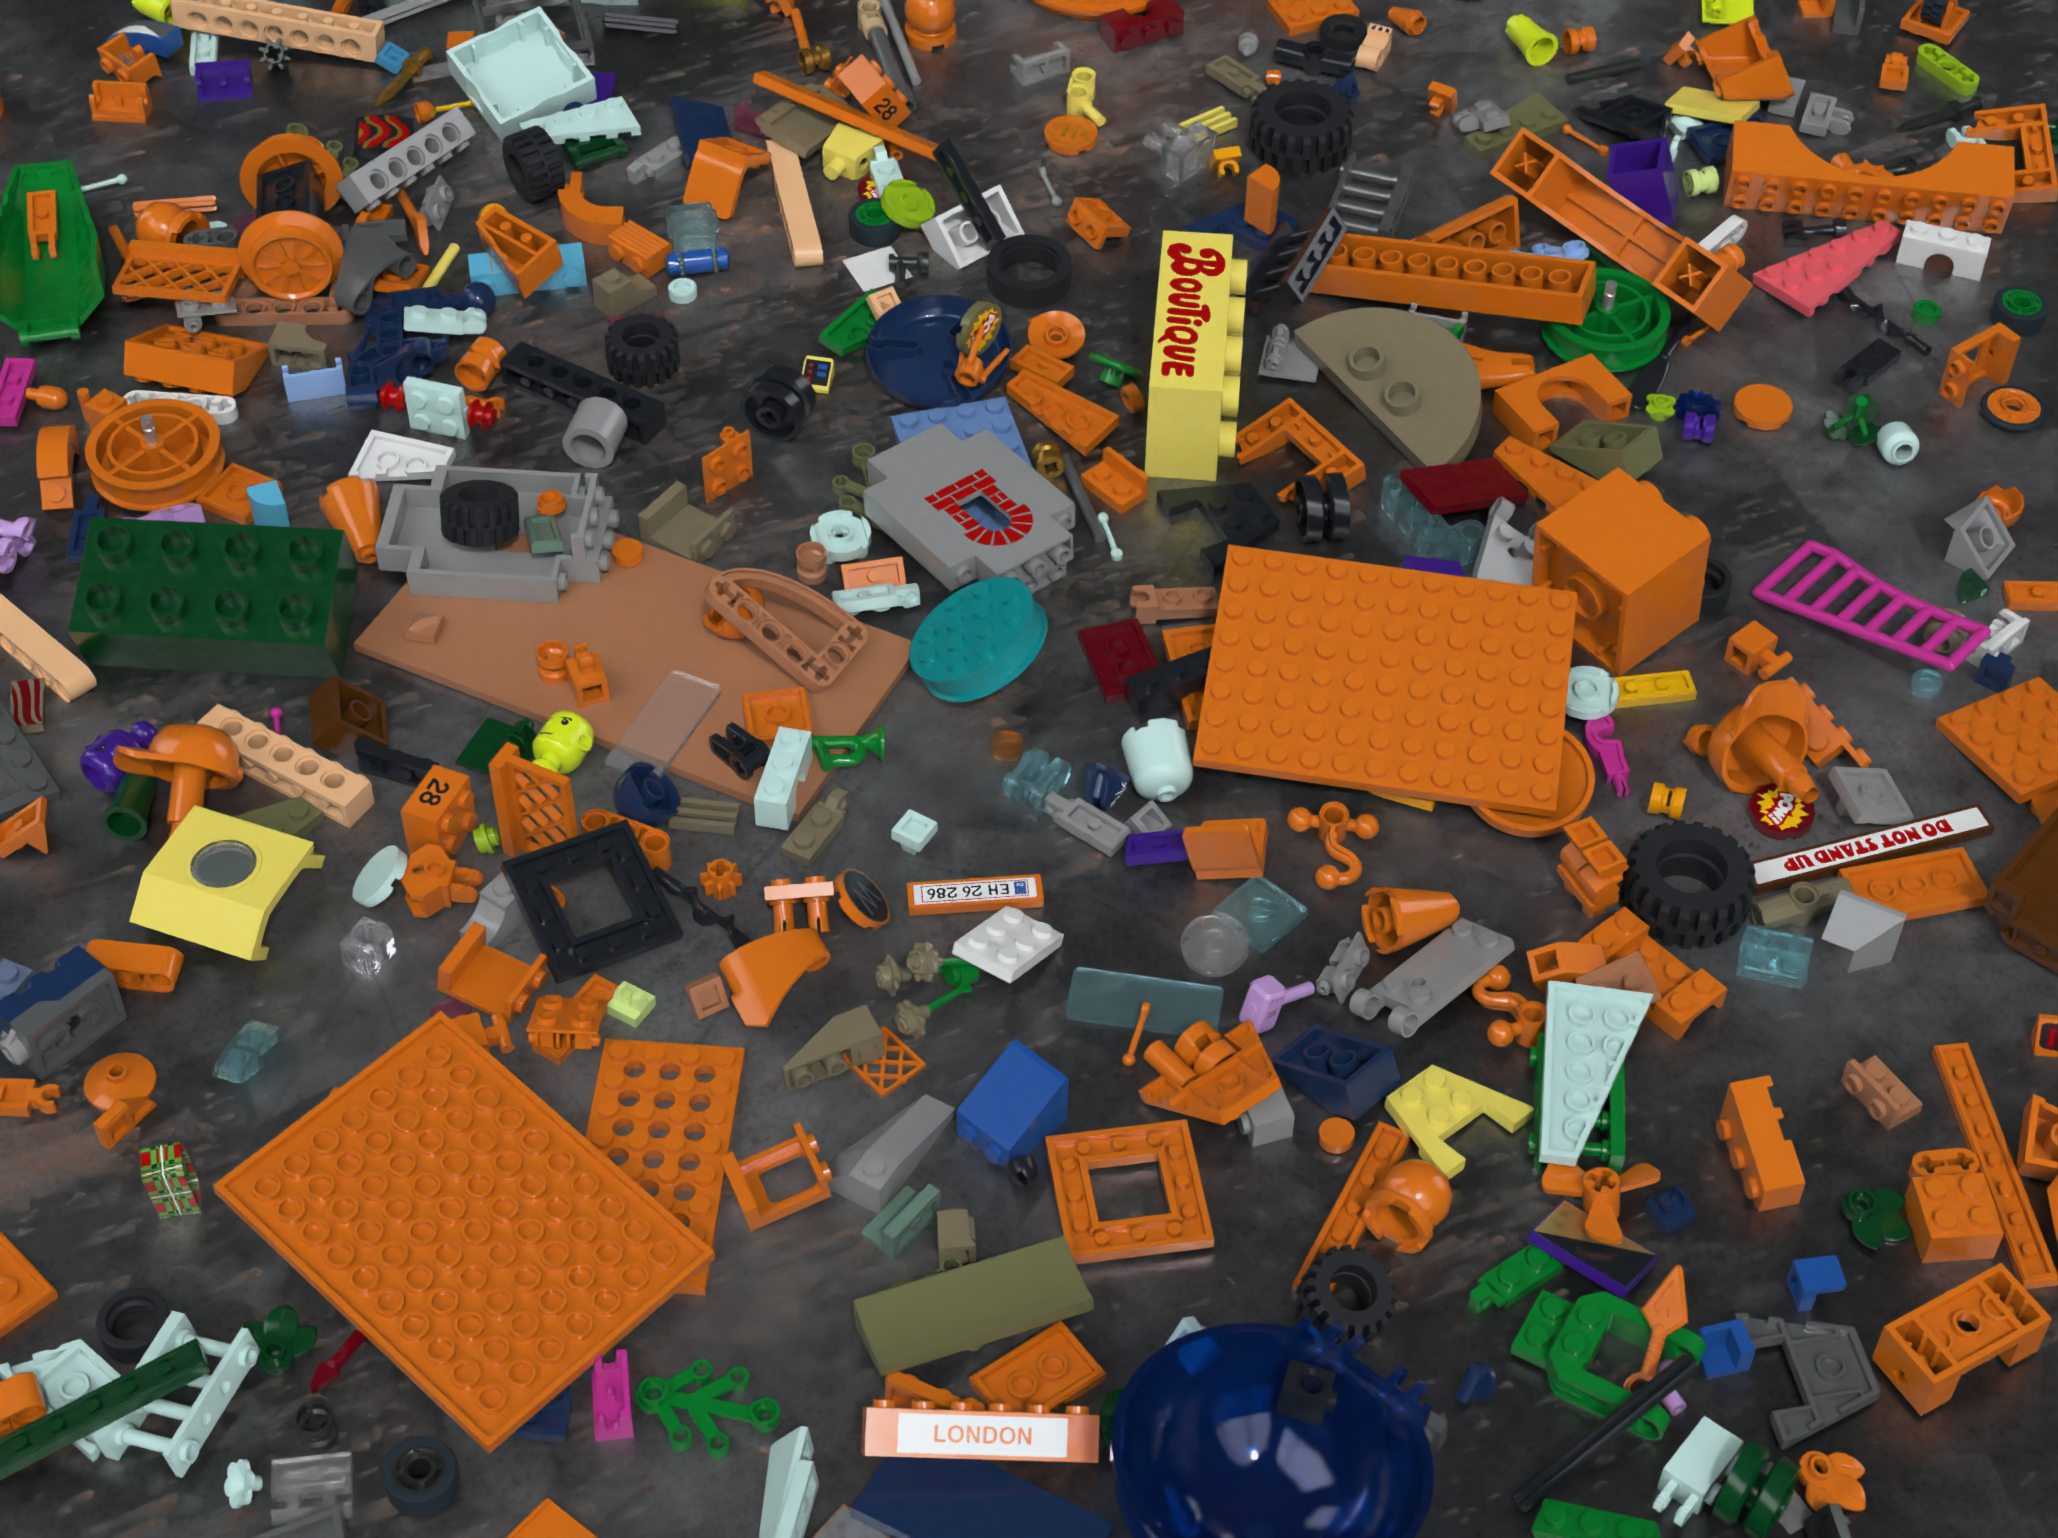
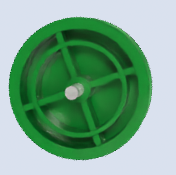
[1540,268,1671,372]

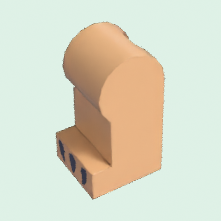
[1355,23,1393,72]

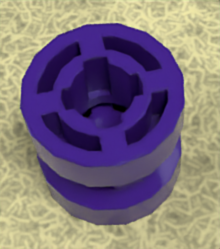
[1681,411,1716,445]

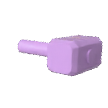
[1239,975,1315,1034]

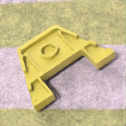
[1384,1065,1535,1179]

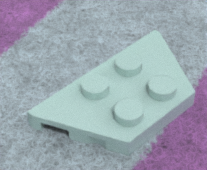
[0,1339,121,1462]

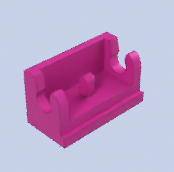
[591,1349,634,1442]

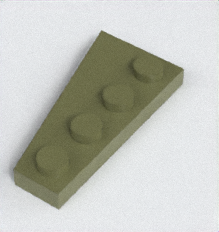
[1464,91,1568,160]

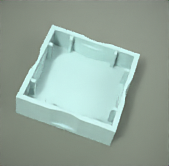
[446,6,597,143]

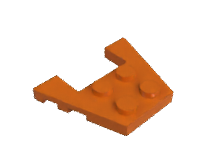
[1138,1019,1282,1125]

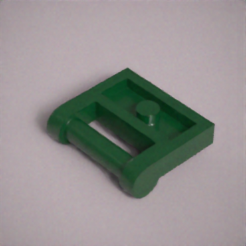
[560,133,628,171]

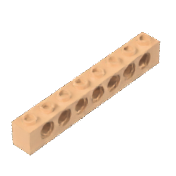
[170,0,386,62]

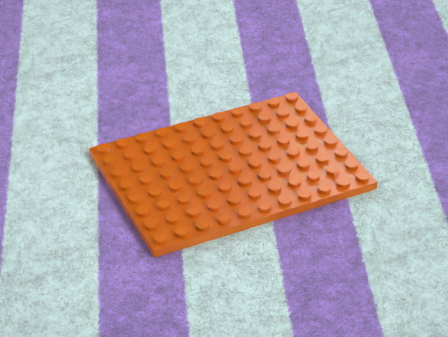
[1192,544,1577,817]
[213,1010,715,1454]

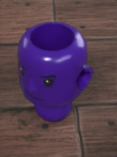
[80,721,158,793]

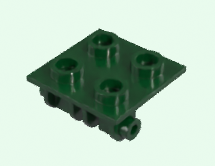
[455,717,537,775]

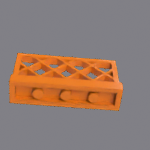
[112,239,246,304]
[488,742,579,858]

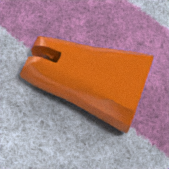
[1461,342,1536,390]

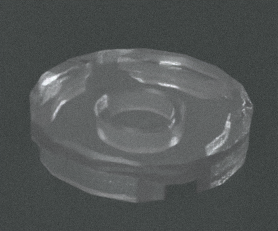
[1181,912,1249,977]

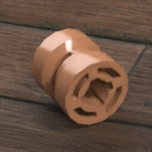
[796,541,827,585]

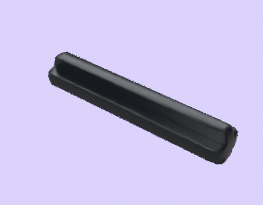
[602,12,679,35]

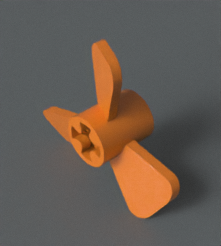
[1541,1163,1661,1245]

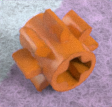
[700,858,743,901]

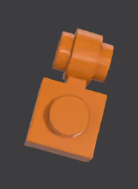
[1879,52,1909,91]

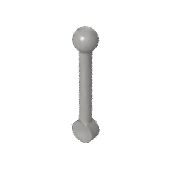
[1038,166,1062,207]

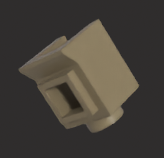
[936,1208,976,1268]

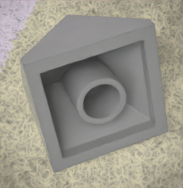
[1944,495,2016,580]
[1821,889,1907,973]

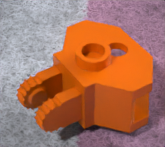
[401,844,484,918]

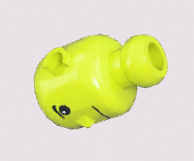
[532,710,594,785]

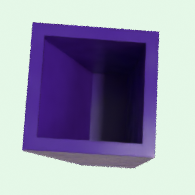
[1606,137,1679,226]

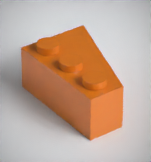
[1716,1075,1806,1212]

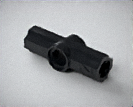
[1273,38,1356,78]

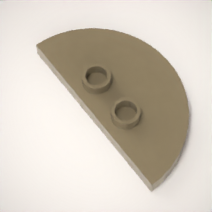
[1293,307,1483,468]

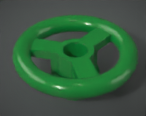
[1088,353,1143,388]

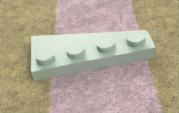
[519,96,641,145]

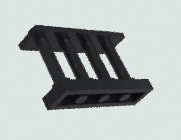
[1236,207,1348,317]

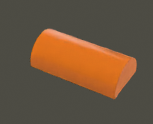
[1414,195,1520,251]

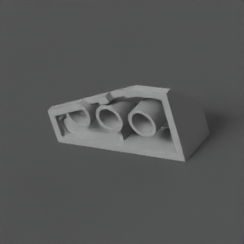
[828,1094,956,1214]

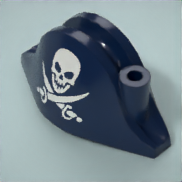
[1083,763,1132,811]

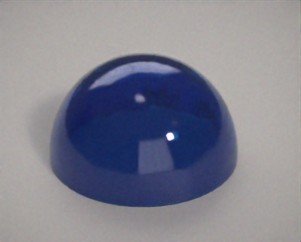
[1110,1316,1434,1538]

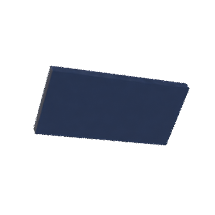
[850,1457,1115,1538]

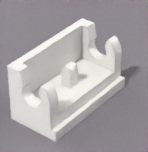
[1965,609,2030,668]

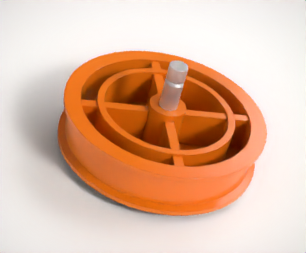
[85,399,225,511]

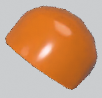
[1975,485,2024,528]

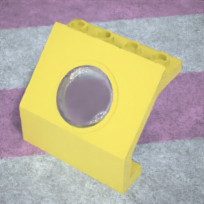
[129,805,325,961]

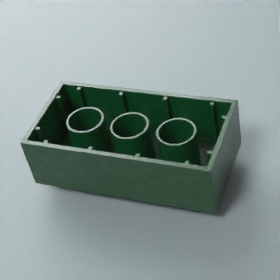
[68,517,359,678]

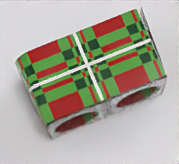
[139,1141,201,1219]

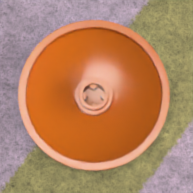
[1471,729,1595,838]

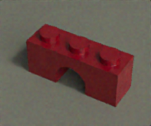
[1100,0,1184,53]

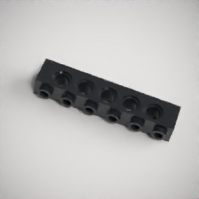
[500,341,667,445]

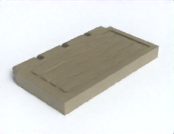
[755,82,863,159]

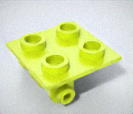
[1701,0,1754,25]

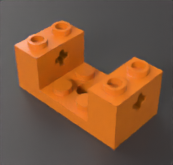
[1872,1263,2052,1416]

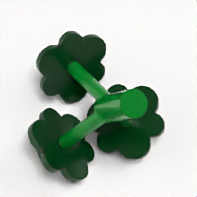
[1822,393,1882,447]

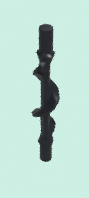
[1836,287,1932,357]
[652,866,753,949]

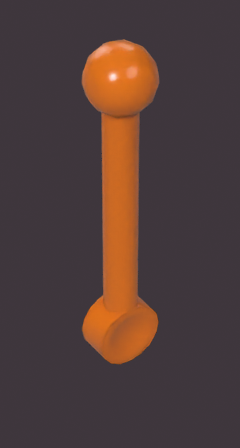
[1562,124,1609,156]
[1681,325,1712,347]
[1122,1001,1151,1066]

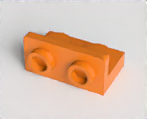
[1065,197,1131,250]
[1080,446,1148,515]

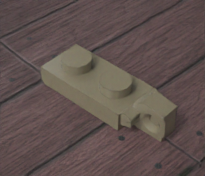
[1205,55,1267,103]
[780,787,848,867]

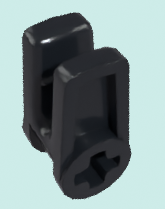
[709,722,770,780]

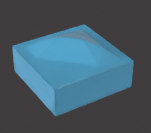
[375,41,411,75]

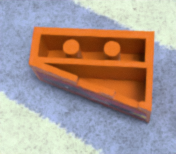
[475,206,564,299]

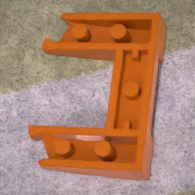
[1966,103,2058,203]
[1235,397,1366,503]

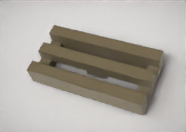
[668,797,740,835]

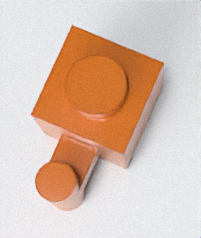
[77,388,128,431]
[1724,620,1793,680]
[451,1012,515,1054]

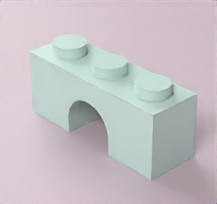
[754,726,813,831]

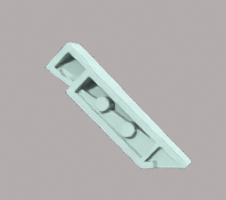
[759,1426,819,1538]

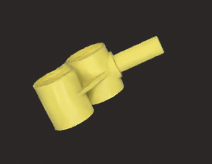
[1066,67,1106,126]

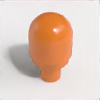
[25,385,68,410]

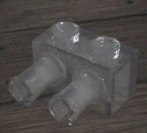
[1143,119,1217,184]

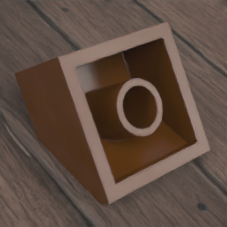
[309,675,389,756]

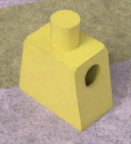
[822,122,884,180]

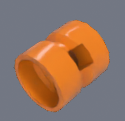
[454,337,507,392]
[1174,1020,1238,1077]

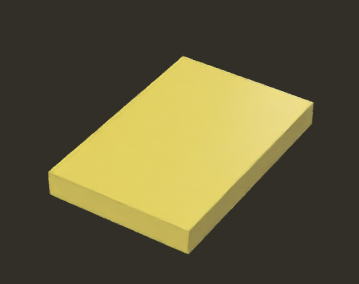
[1665,86,1760,125]

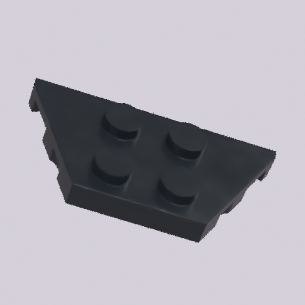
[1577,94,1673,140]

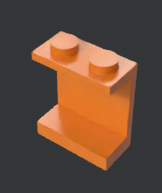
[437,922,549,1024]

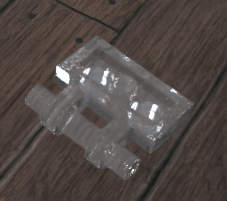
[271,1451,353,1526]

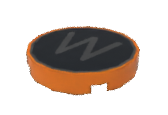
[833,868,890,931]

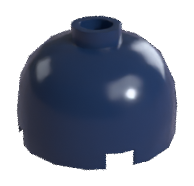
[613,761,681,828]

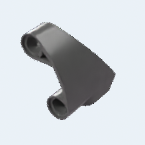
[334,226,417,315]

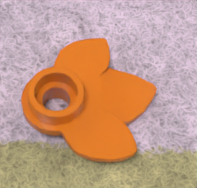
[1798,1450,1866,1512]

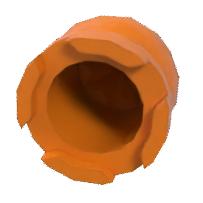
[904,0,957,51]
[135,201,210,244]
[1362,1158,1453,1254]

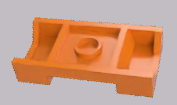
[1578,906,1728,1041]

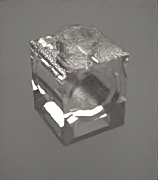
[339,916,396,979]

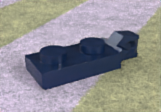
[66,493,108,563]

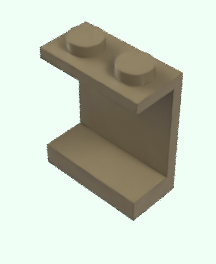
[638,481,736,564]

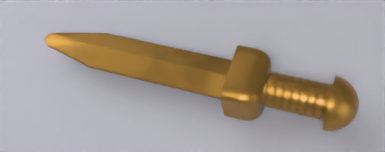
[375,46,433,107]

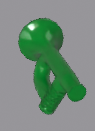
[811,722,885,772]

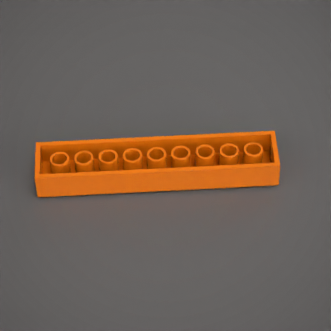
[1310,233,1596,325]

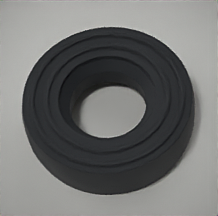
[1320,14,1367,52]

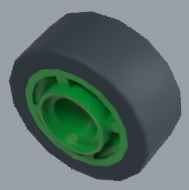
[849,197,902,247]
[1990,285,2049,337]

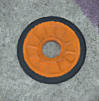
[1981,386,2046,431]

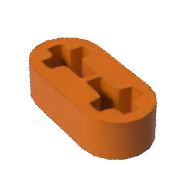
[1908,1148,1980,1179]

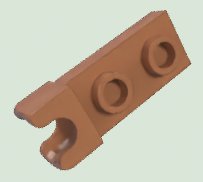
[1129,585,1219,624]

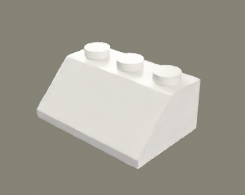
[921,184,1025,270]

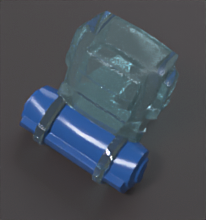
[665,202,730,277]

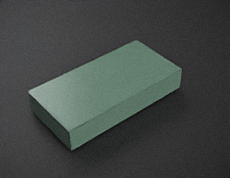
[524,515,564,554]

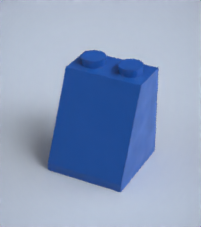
[956,1039,1069,1171]

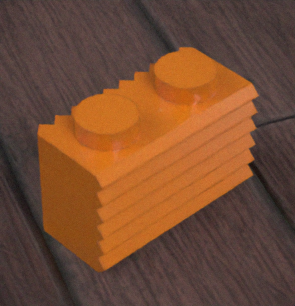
[607,220,672,279]

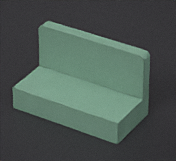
[861,1183,941,1259]

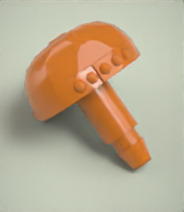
[1707,680,1819,803]
[113,724,243,838]

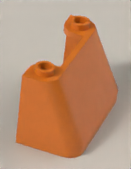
[1694,15,1794,101]

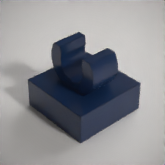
[1974,652,2016,693]
[1644,1186,1698,1235]

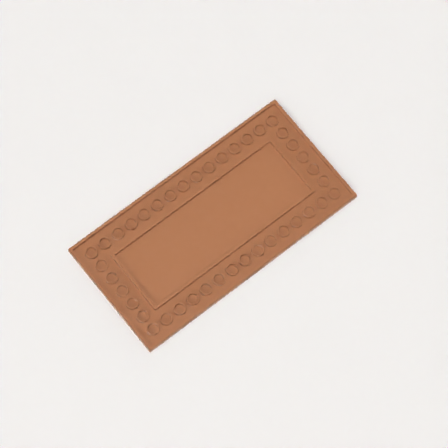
[353,532,912,822]

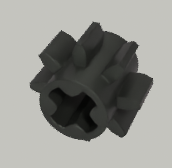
[258,38,292,70]

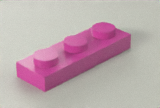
[0,358,37,427]

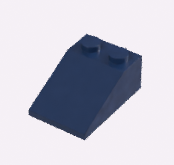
[1270,1024,1401,1121]

